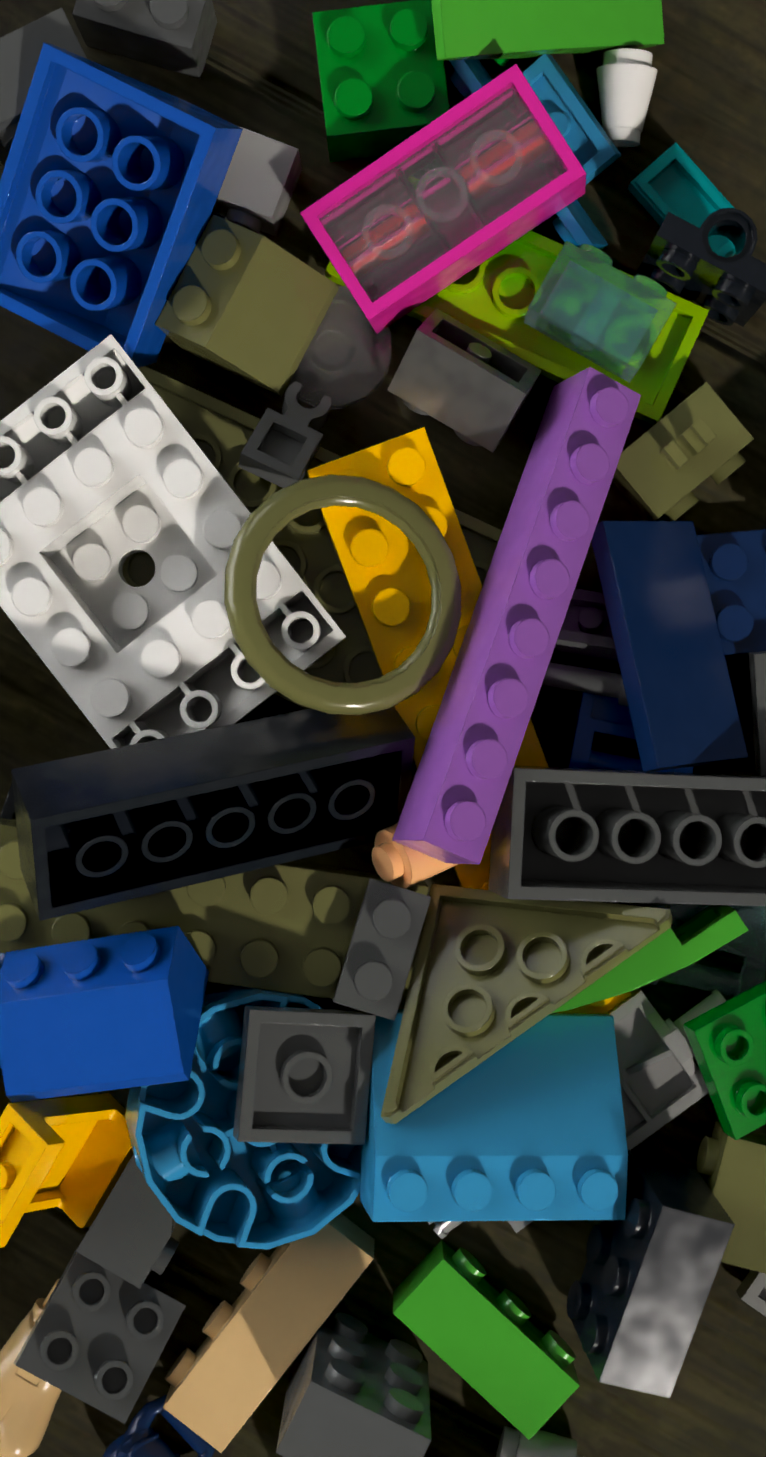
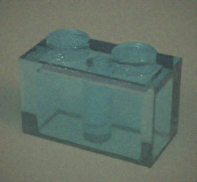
[524,241,677,383]

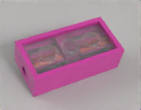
[300,64,586,334]

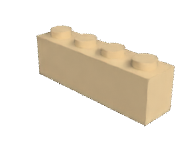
[163,1213,375,1453]

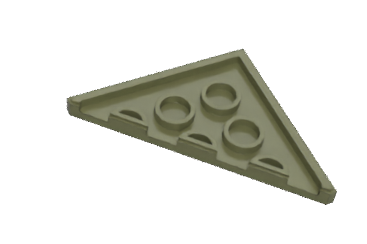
[381,884,672,1124]

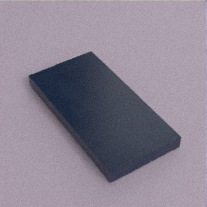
[591,521,748,772]

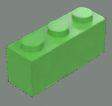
[393,1240,580,1440]

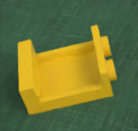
[0,1093,133,1248]

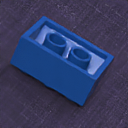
[0,925,209,1103]

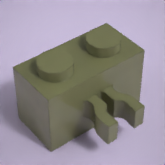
[612,382,754,521]

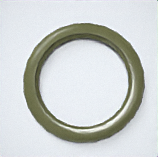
[224,474,461,715]

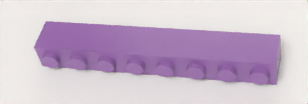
[392,367,641,865]

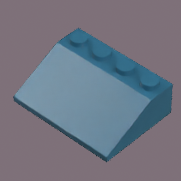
[360,1011,628,1222]

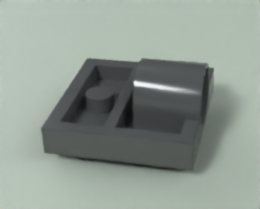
[14,1247,186,1424]

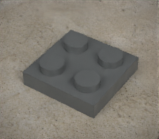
[233,1006,376,1145]

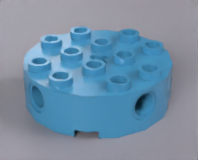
[125,985,362,1250]

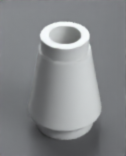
[596,48,658,147]

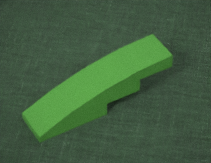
[431,0,664,61]
[550,905,749,1014]

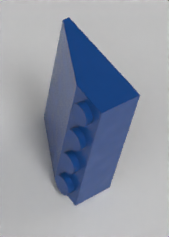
[0,42,243,368]

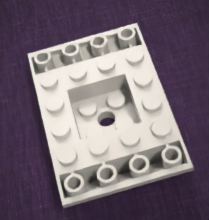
[0,334,346,749]

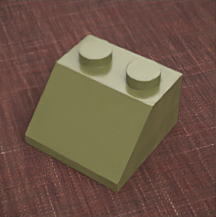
[155,214,339,396]

